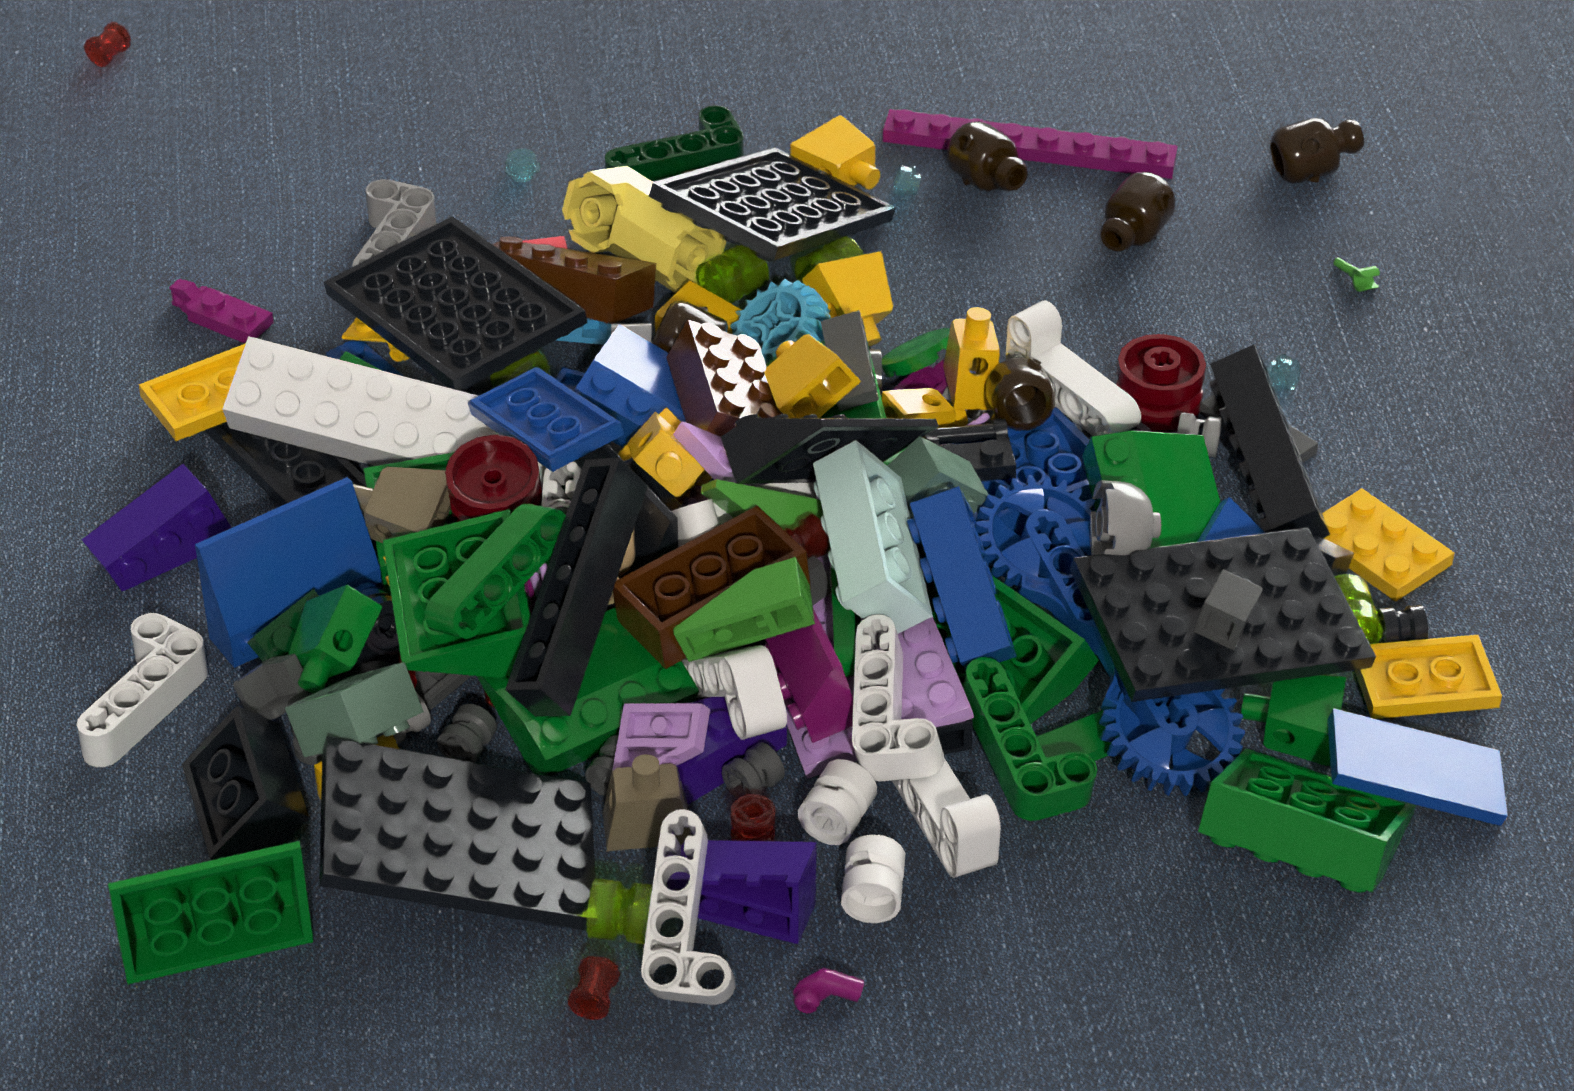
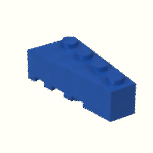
[907,486,1017,671]

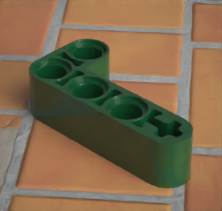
[605,105,744,182]

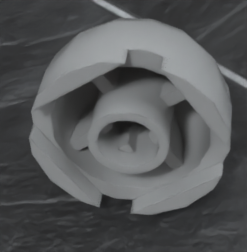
[1090,480,1161,555]

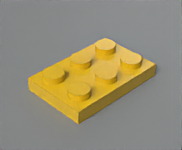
[139,343,246,441]
[1322,488,1455,602]
[1354,635,1502,719]

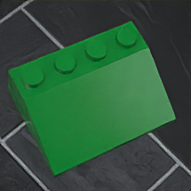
[1082,431,1220,548]
[383,509,533,678]
[927,575,1099,724]
[477,607,699,776]
[1198,748,1416,893]
[108,841,314,985]

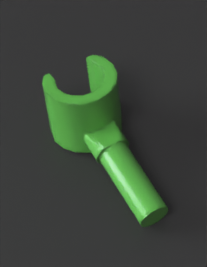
[1334,257,1380,292]

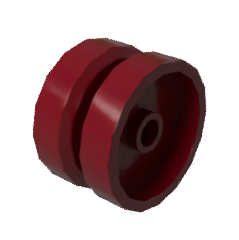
[1116,334,1206,433]
[445,434,542,523]

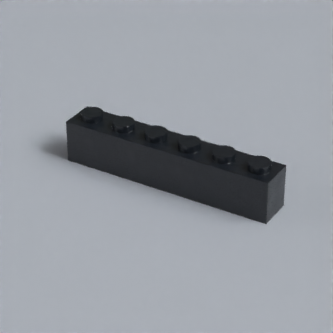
[1209,344,1330,538]
[505,458,648,717]

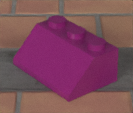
[763,609,853,743]

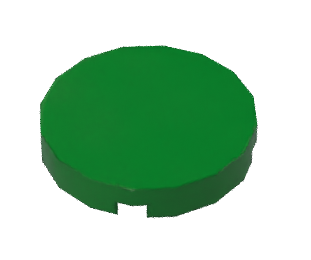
[882,328,950,378]

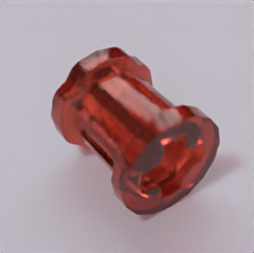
[84,22,131,67]
[568,956,620,1020]

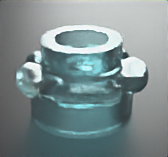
[504,149,541,182]
[893,165,921,200]
[1267,354,1301,392]

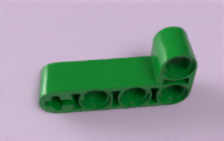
[425,503,566,639]
[963,657,1097,821]

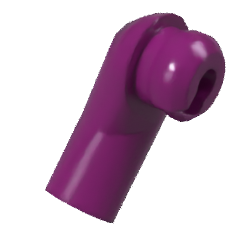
[793,968,864,1013]

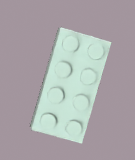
[813,440,933,634]

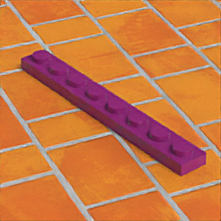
[883,109,1178,179]

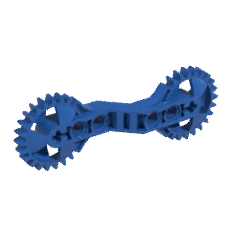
[975,475,1245,796]

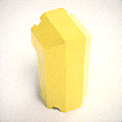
[562,166,726,293]

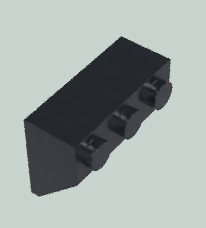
[182,706,309,860]

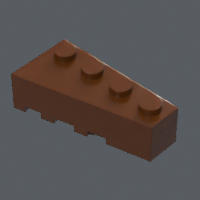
[493,236,656,324]

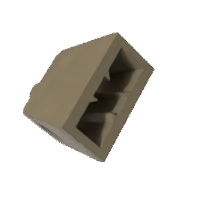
[353,467,451,543]
[603,754,692,851]

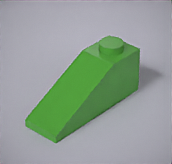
[701,479,830,560]
[673,557,815,662]

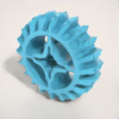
[730,279,831,364]

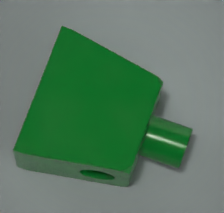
[288,585,382,693]
[1241,675,1346,766]

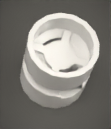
[798,759,877,845]
[841,835,905,923]

